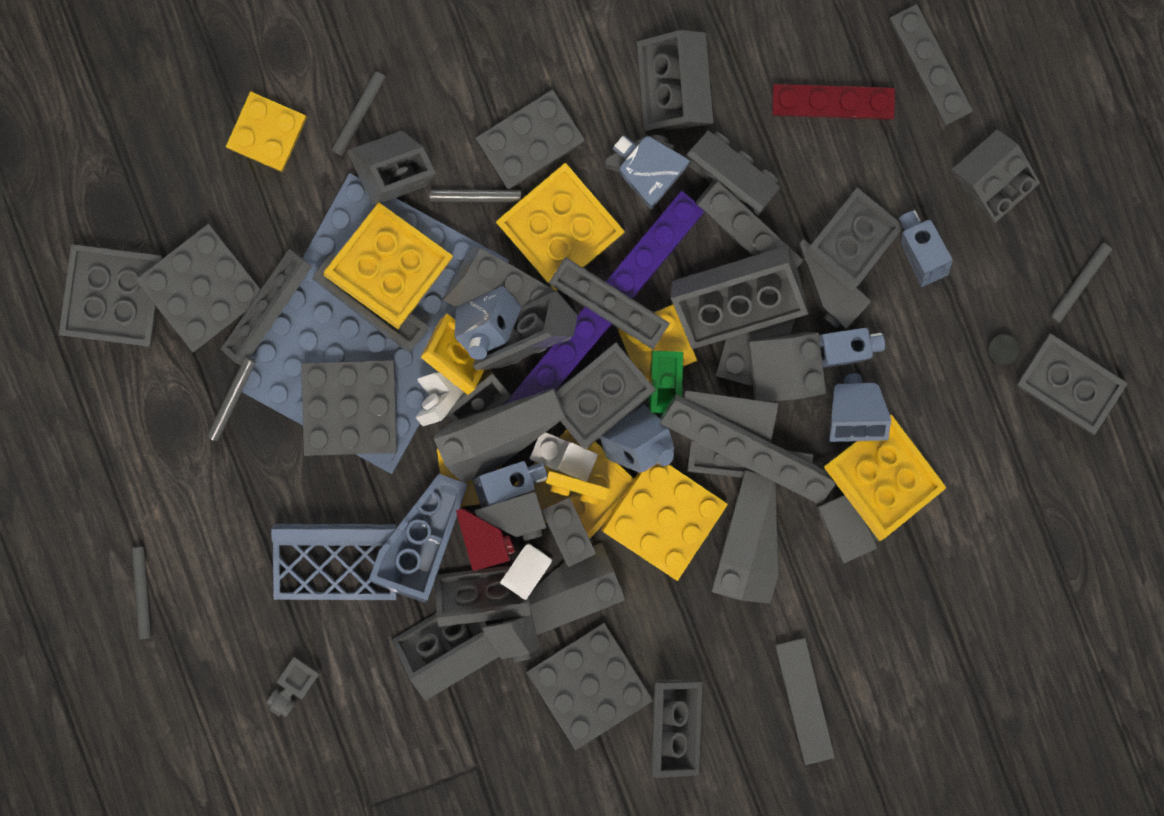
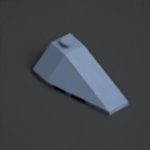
[368,474,468,603]

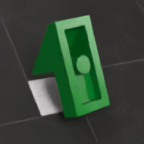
[648,351,683,413]

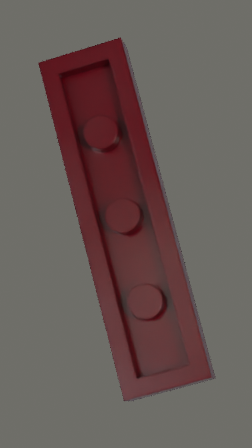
[772,84,895,120]

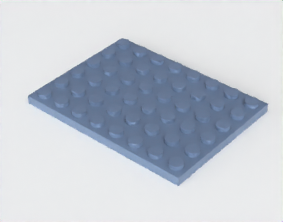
[242,173,510,474]

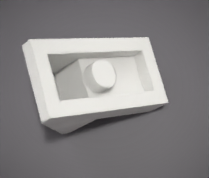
[416,373,464,426]
[530,432,598,482]
[500,543,553,600]

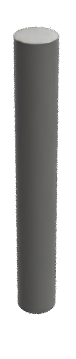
[331,71,385,156]
[430,189,521,202]
[1050,243,1112,324]
[207,356,256,441]
[132,547,151,640]

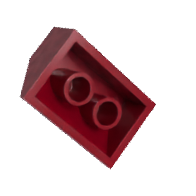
[456,509,516,571]

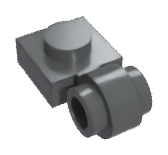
[266,656,320,718]

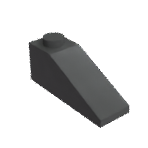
[797,239,871,331]

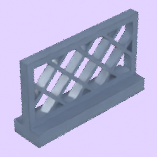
[271,524,397,600]

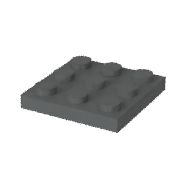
[135,224,261,353]
[59,244,164,347]
[301,360,397,456]
[526,623,653,750]

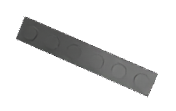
[660,394,836,505]

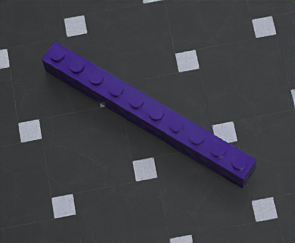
[505,191,704,404]

